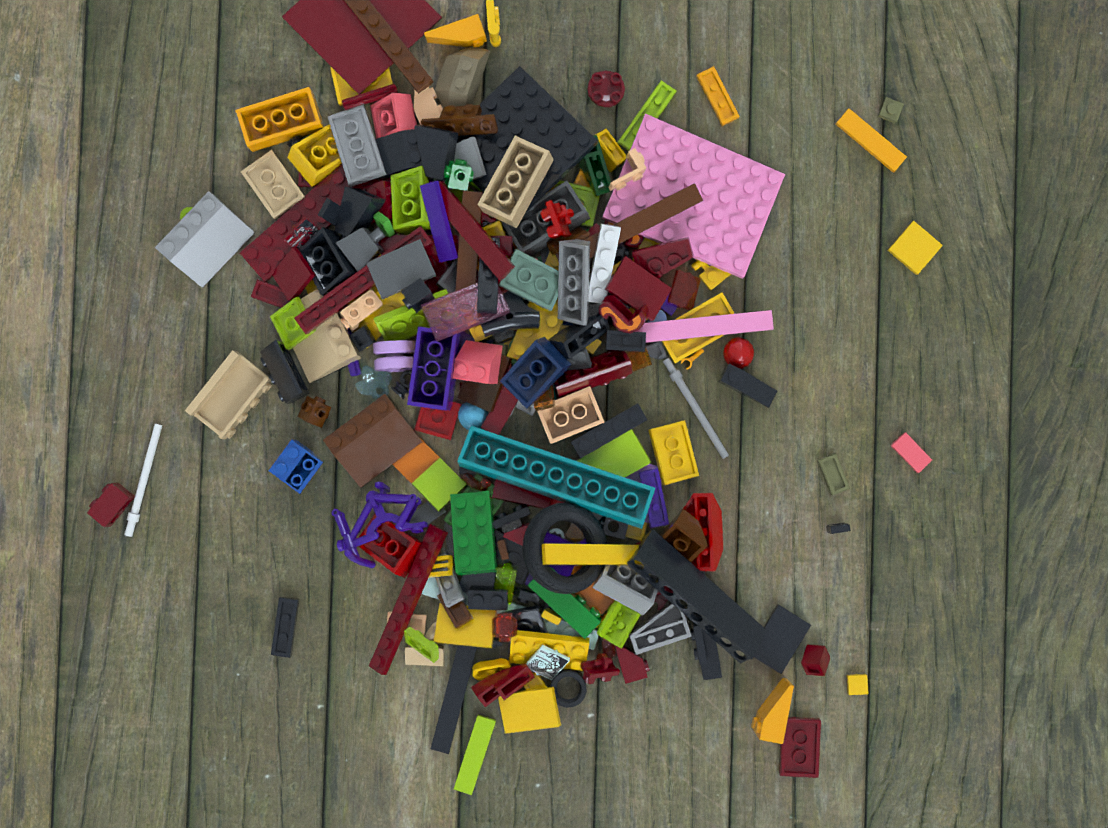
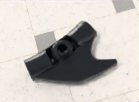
[480,291,540,337]

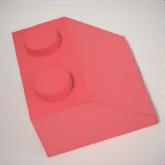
[370,93,417,139]
[453,340,503,384]

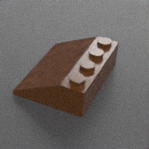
[323,394,423,488]

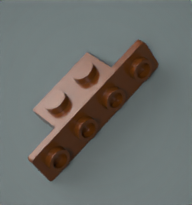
[420,104,498,136]

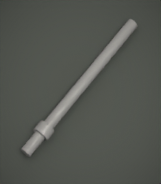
[663,358,729,459]

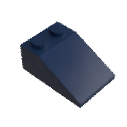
[500,337,571,409]

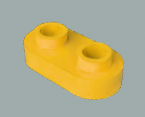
[472,658,511,680]

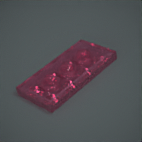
[421,283,510,342]

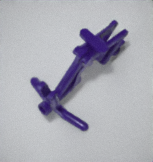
[332,482,428,568]

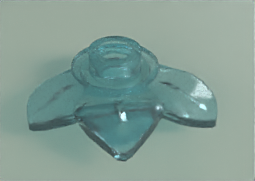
[355,366,392,400]

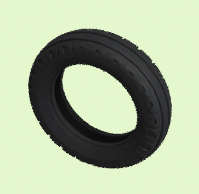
[523,503,607,594]

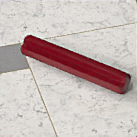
[342,84,398,110]

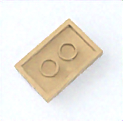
[241,150,305,219]

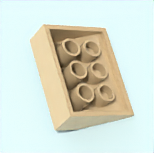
[293,290,361,383]

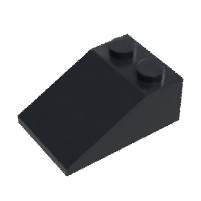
[372,129,423,180]

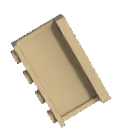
[185,350,272,439]

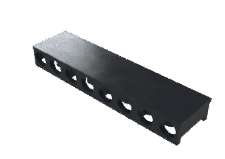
[627,529,767,664]

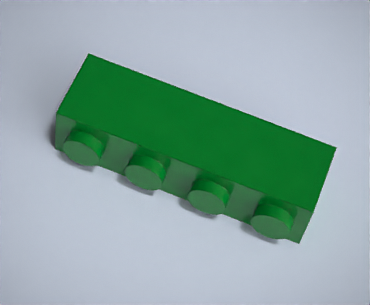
[528,567,602,639]

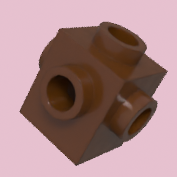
[297,396,331,428]

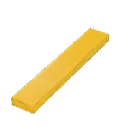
[542,544,643,565]

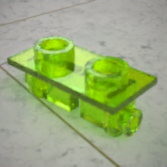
[494,563,517,604]

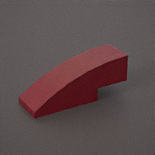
[471,664,535,707]

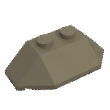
[435,46,490,108]

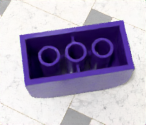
[407,326,461,410]

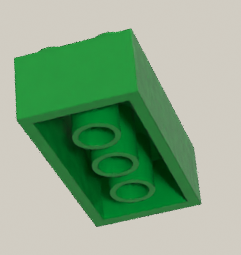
[450,491,497,575]

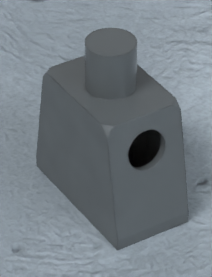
[336,227,386,271]

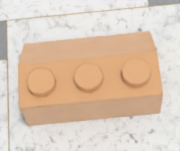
[536,387,604,444]

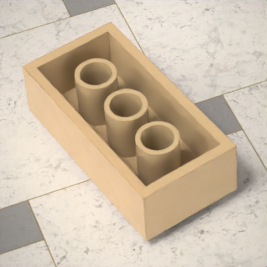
[477,136,554,228]

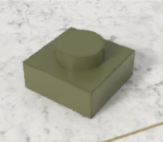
[878,97,904,123]

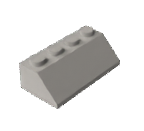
[558,239,590,326]

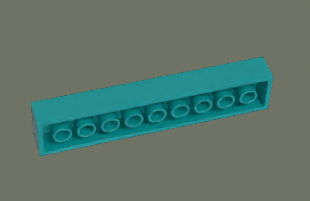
[457,426,655,529]

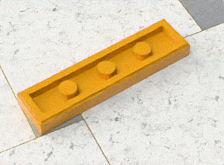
[836,108,907,173]

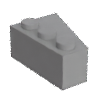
[630,599,692,655]

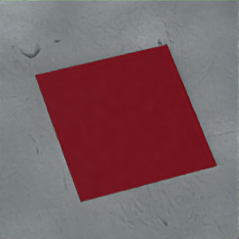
[282,0,442,94]

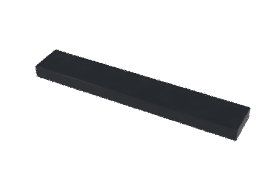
[430,645,477,754]

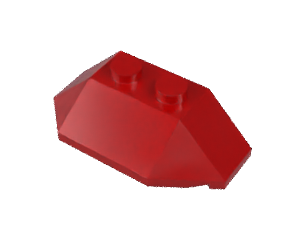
[682,493,723,571]

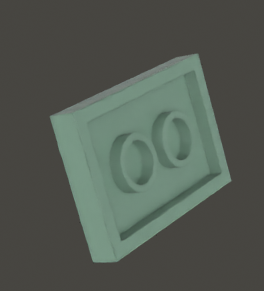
[498,249,559,311]

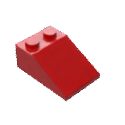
[358,514,422,578]

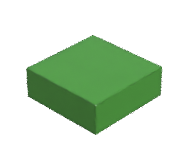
[373,211,395,237]

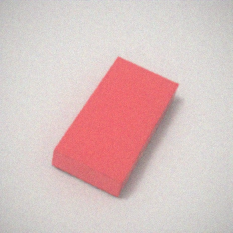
[890,432,932,473]

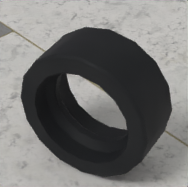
[550,669,587,708]

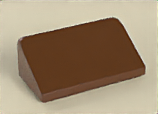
[546,227,590,256]

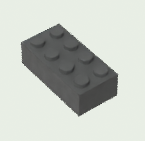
[502,181,591,257]

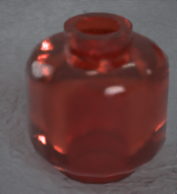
[492,613,517,642]

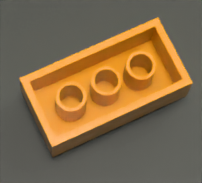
[236,87,324,152]

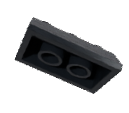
[299,227,358,296]
[260,340,310,404]

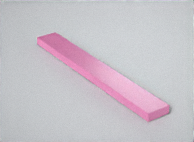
[618,310,774,343]

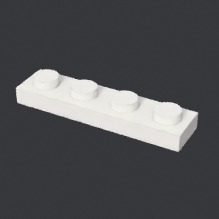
[589,224,621,304]

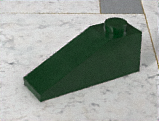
[578,135,613,196]

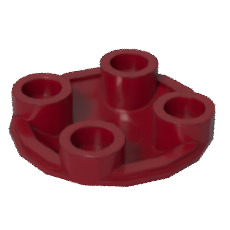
[587,70,625,108]

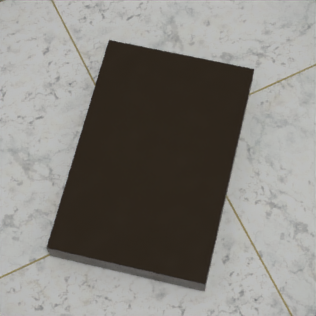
[457,354,512,412]

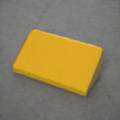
[595,128,626,172]

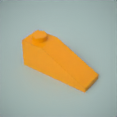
[424,14,487,48]

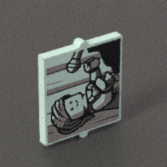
[526,645,570,680]

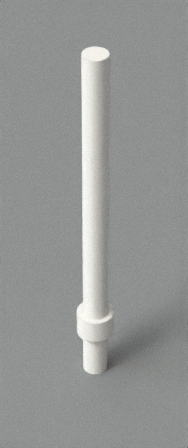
[125,424,163,537]

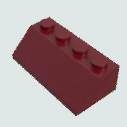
[554,351,633,398]

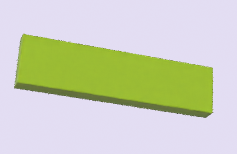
[618,80,677,151]
[454,714,496,795]

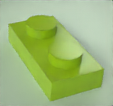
[404,626,439,663]

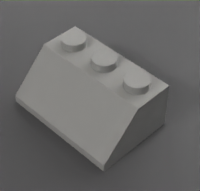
[592,565,658,615]

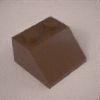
[660,509,708,562]

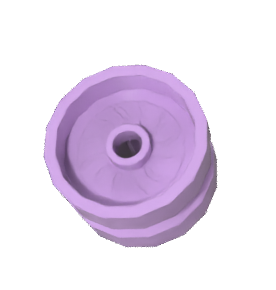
[373,340,416,372]

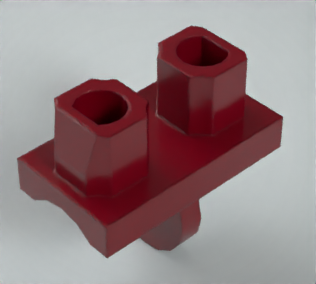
[580,653,620,684]

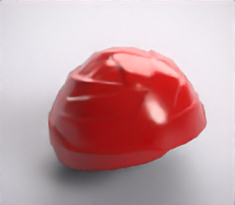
[723,337,754,369]

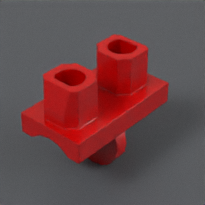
[540,200,574,238]

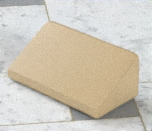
[405,645,445,666]

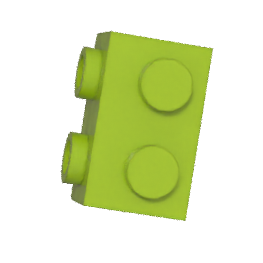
[596,600,641,649]

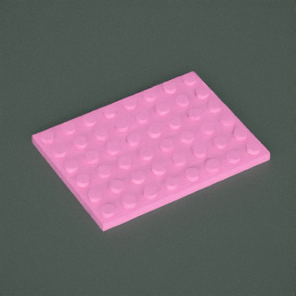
[602,114,785,279]

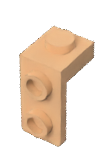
[608,148,646,191]
[340,289,383,331]

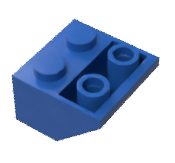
[269,440,323,494]

